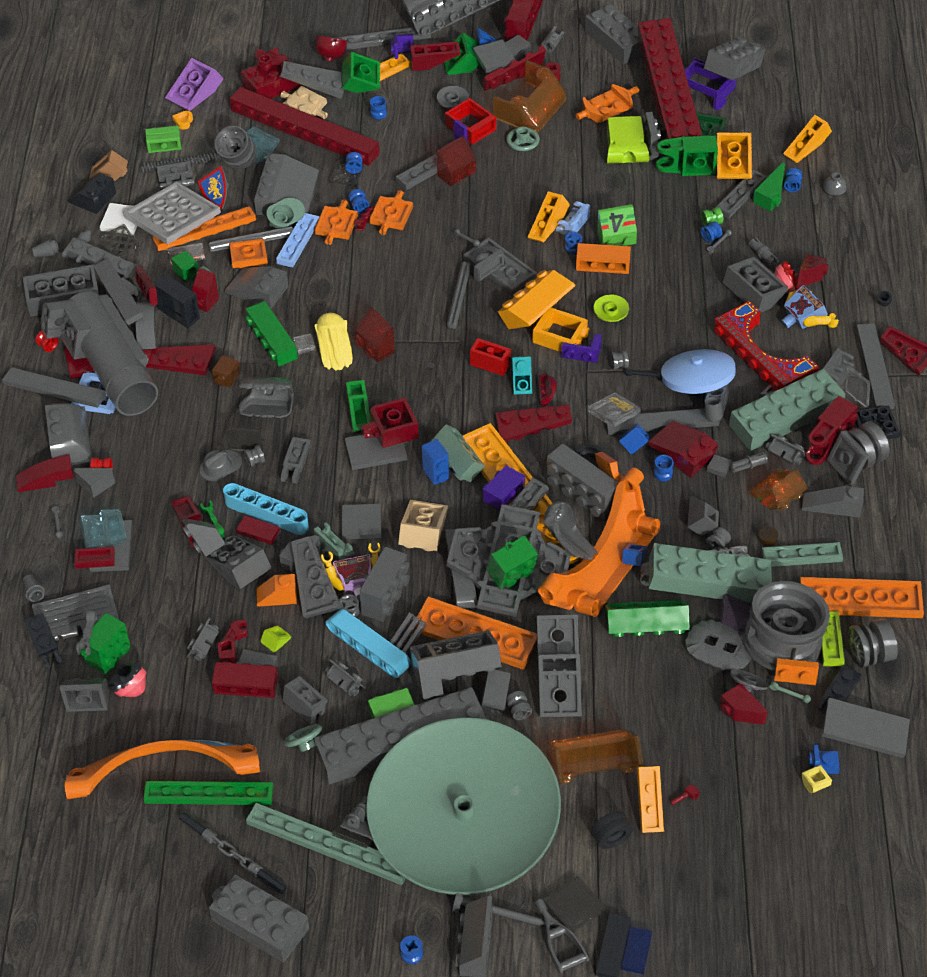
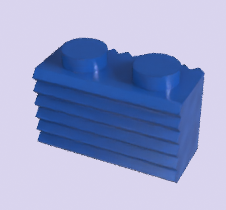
[422,439,449,485]

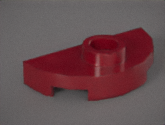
[538,374,557,406]

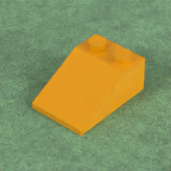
[717,133,752,179]

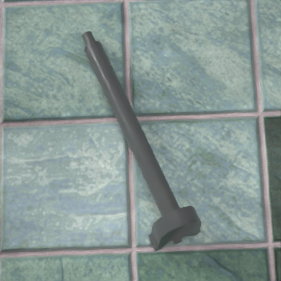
[452,893,545,926]

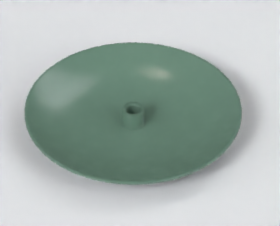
[367,718,561,895]

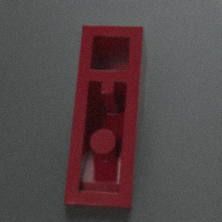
[410,42,461,71]
[797,254,829,287]

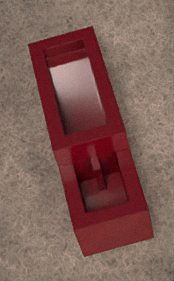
[16,454,74,492]
[171,495,202,548]

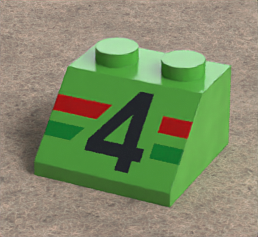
[597,204,637,246]

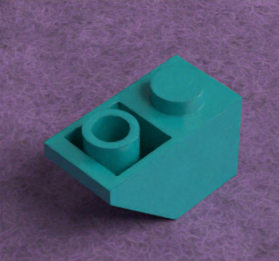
[512,356,532,394]

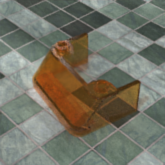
[493,60,566,132]
[547,730,644,784]

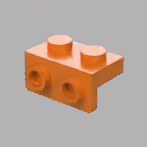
[774,658,819,685]

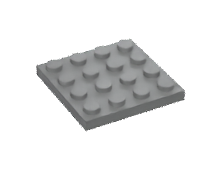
[123,181,221,245]

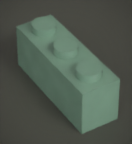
[431,424,485,482]

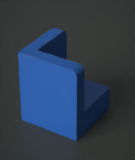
[619,422,650,454]

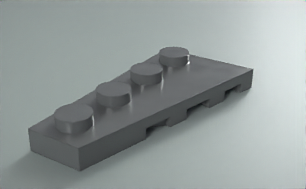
[292,536,342,618]

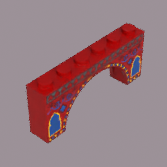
[714,301,819,392]

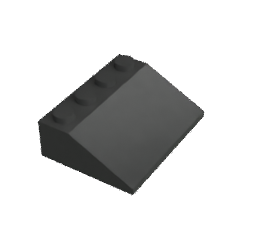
[254,153,319,216]

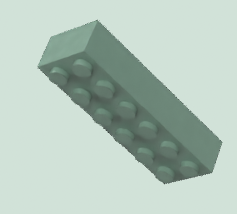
[729,369,845,451]
[649,543,772,604]

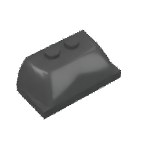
[45,403,92,470]

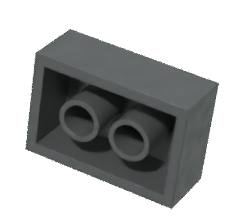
[360,547,410,622]

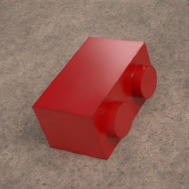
[470,338,511,376]

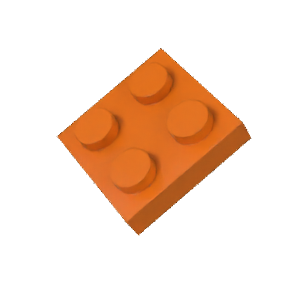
[229,238,268,268]

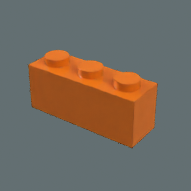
[576,243,631,274]

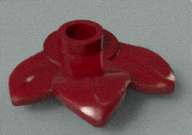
[255,48,287,69]

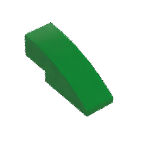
[346,380,370,432]

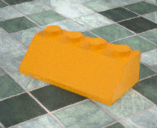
[498,270,575,329]

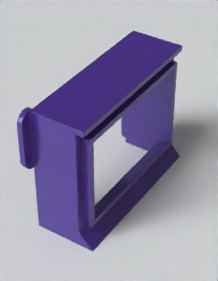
[684,57,737,110]

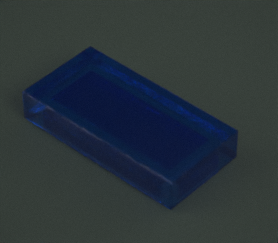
[622,927,652,975]

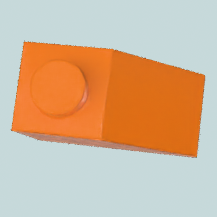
[257,574,297,606]

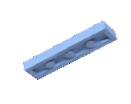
[276,213,319,268]

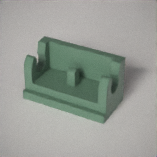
[314,522,355,561]

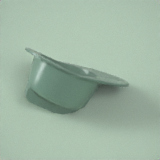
[267,198,305,229]

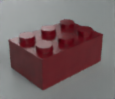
[241,54,301,99]

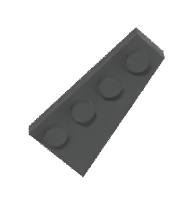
[280,61,344,99]

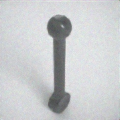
[454,229,480,247]
[707,229,732,254]
[51,506,63,538]

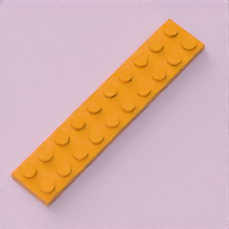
[463,423,583,565]

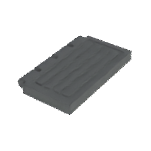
[32,584,119,641]

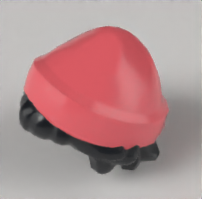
[108,663,146,697]

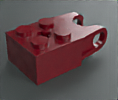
[806,396,858,465]

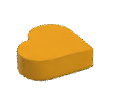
[172,111,193,129]

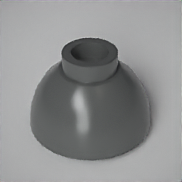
[823,172,847,195]

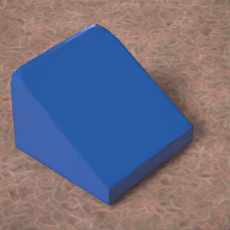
[622,544,647,566]

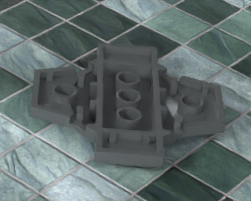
[447,504,571,617]

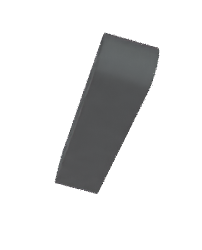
[445,528,477,609]

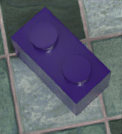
[482,465,525,511]

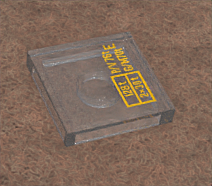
[588,392,640,427]

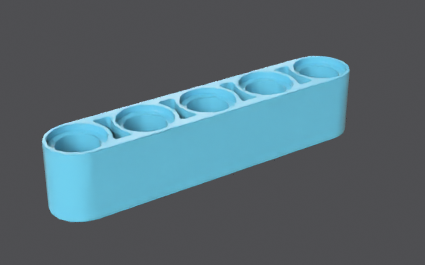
[223,483,309,535]
[326,608,412,678]

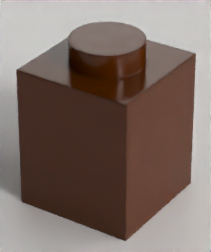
[212,355,240,388]

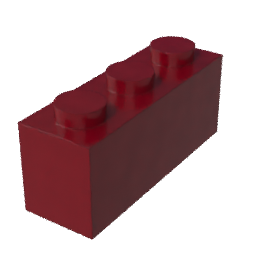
[212,661,278,698]

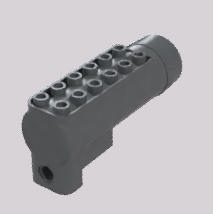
[399,0,499,37]
[41,291,158,416]

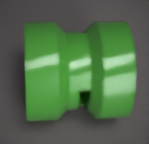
[701,207,723,226]

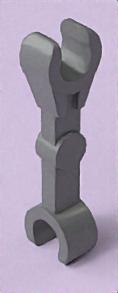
[76,610,97,655]

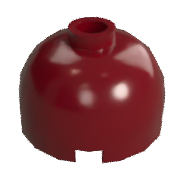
[315,36,348,62]

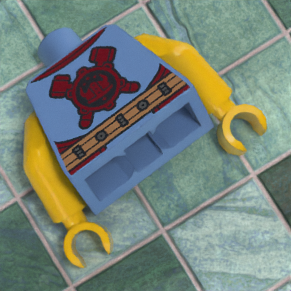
[781,285,839,329]

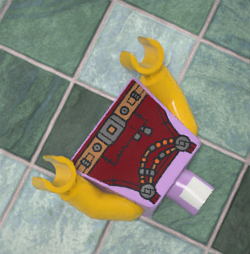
[320,543,381,602]

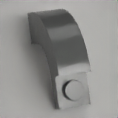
[136,301,158,349]

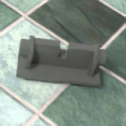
[766,434,806,465]
[187,618,219,661]
[325,659,366,696]

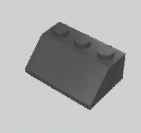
[723,257,789,312]
[455,896,493,977]

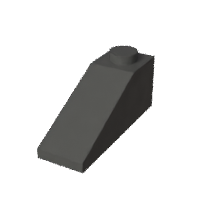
[802,486,864,518]

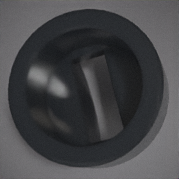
[877,291,892,307]

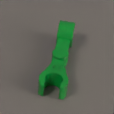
[200,500,225,539]

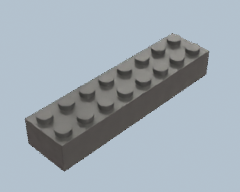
[314,687,487,785]

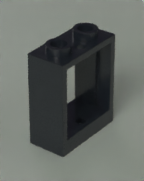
[154,274,200,329]

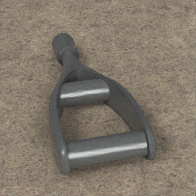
[535,899,589,974]

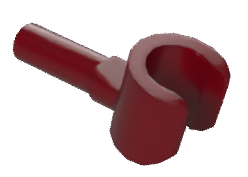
[670,785,700,805]

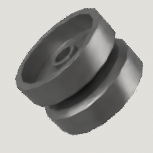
[847,421,890,470]

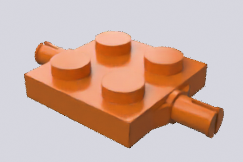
[370,190,413,235]
[315,200,358,245]

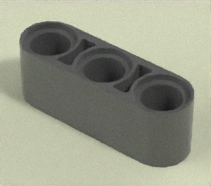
[705,384,729,422]

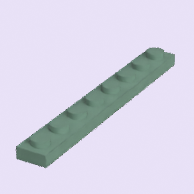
[246,803,405,885]

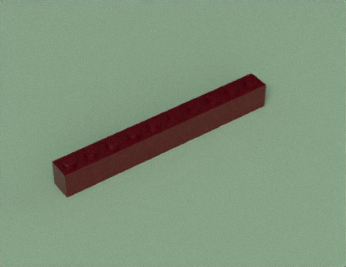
[230,87,380,166]

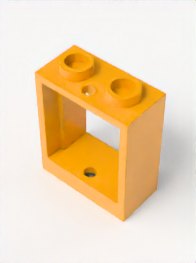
[533,308,589,352]

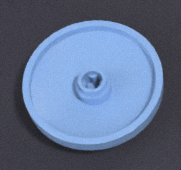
[661,349,736,394]

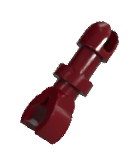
[354,206,375,231]

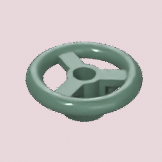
[506,127,540,151]
[283,724,322,752]

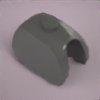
[238,377,294,418]

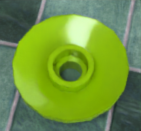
[593,295,629,322]

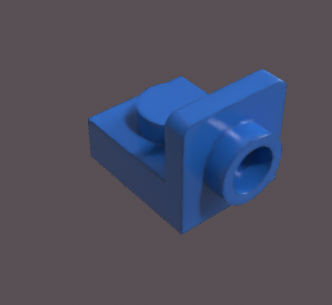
[808,745,840,774]

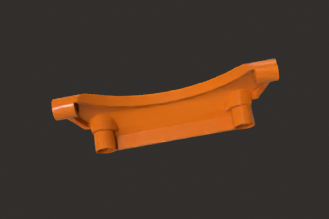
[538,468,660,617]

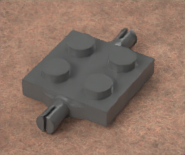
[642,112,660,160]

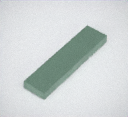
[761,542,843,567]

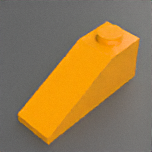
[783,115,832,163]
[528,191,570,243]

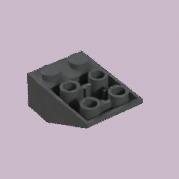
[203,535,271,589]

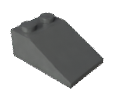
[225,266,288,309]

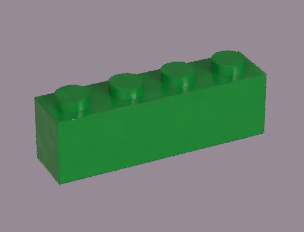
[245,301,298,367]

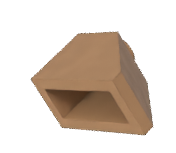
[89,150,128,181]

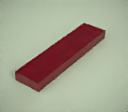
[135,265,158,306]

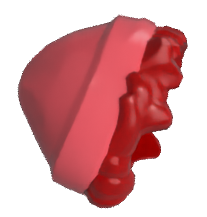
[774,261,800,294]

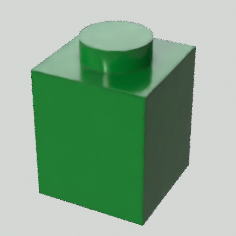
[171,251,198,282]

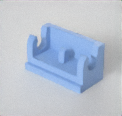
[556,201,590,235]

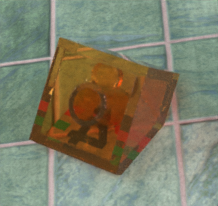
[749,469,808,511]

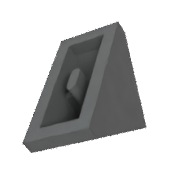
[74,468,115,498]

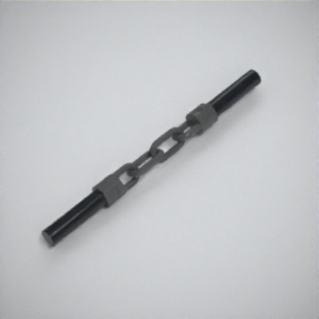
[179,812,287,894]

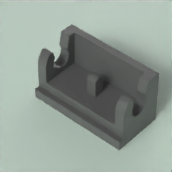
[823,348,854,387]
[480,670,511,716]
[283,676,328,725]

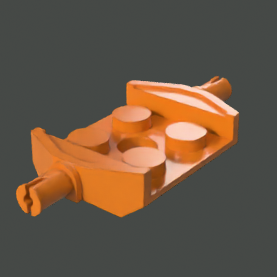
[575,84,639,123]

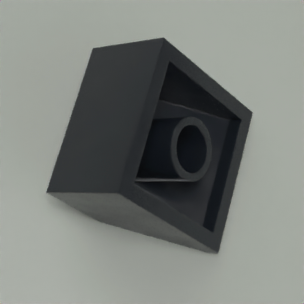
[68,173,116,214]

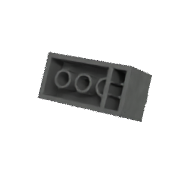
[410,630,502,702]

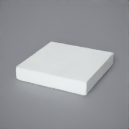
[100,203,137,235]

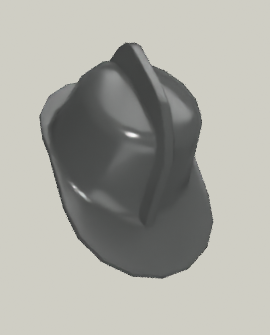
[200,450,242,481]

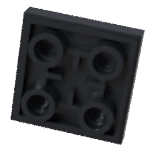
[855,406,900,439]

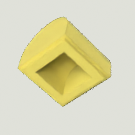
[802,765,832,794]

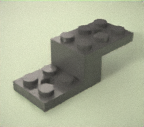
[537,615,582,718]

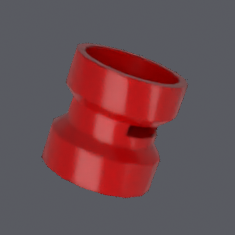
[90,457,113,468]

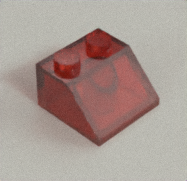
[437,136,476,187]
[355,307,395,363]

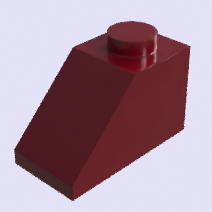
[192,268,219,312]
[720,684,768,725]

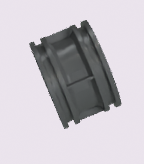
[744,581,830,671]

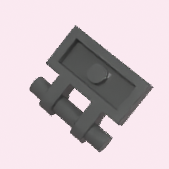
[156,161,194,190]

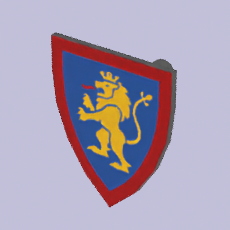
[197,166,229,209]

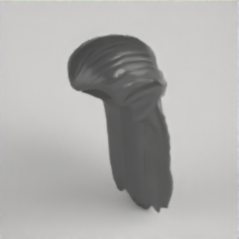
[544,501,597,560]

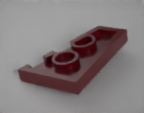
[880,326,927,376]

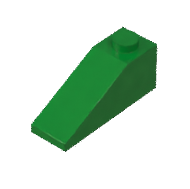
[753,162,785,212]

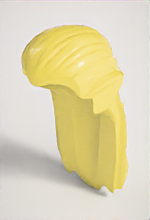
[315,313,353,371]

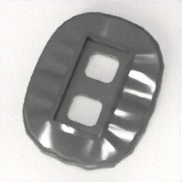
[685,619,752,671]

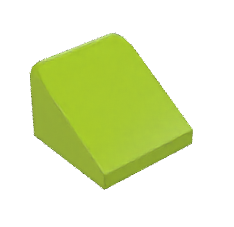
[261,625,292,652]

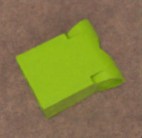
[607,116,649,164]

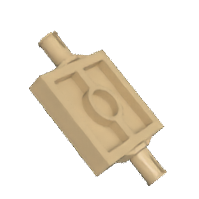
[281,86,328,119]

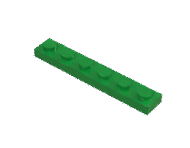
[144,781,274,805]

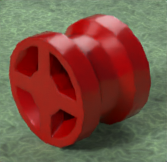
[35,331,59,352]

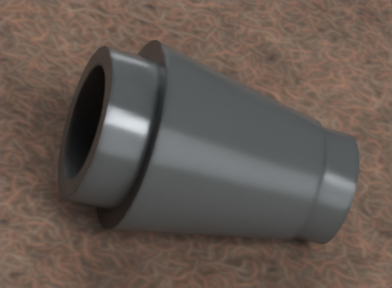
[32,239,60,258]
[22,575,45,602]

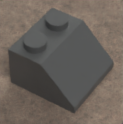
[60,678,109,712]

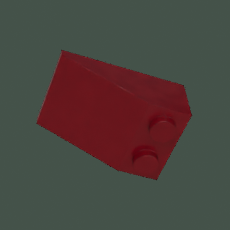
[648,421,719,478]

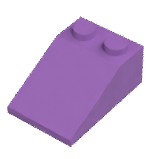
[165,58,223,111]

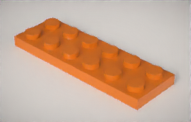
[800,577,924,618]
[413,597,538,670]

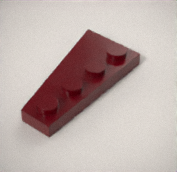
[482,45,546,91]
[142,344,216,376]
[496,404,572,443]

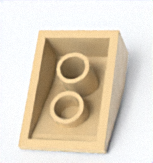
[398,500,448,551]

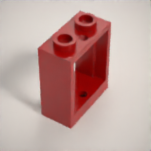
[445,98,497,145]

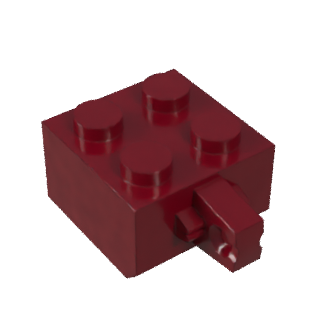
[361,397,418,448]

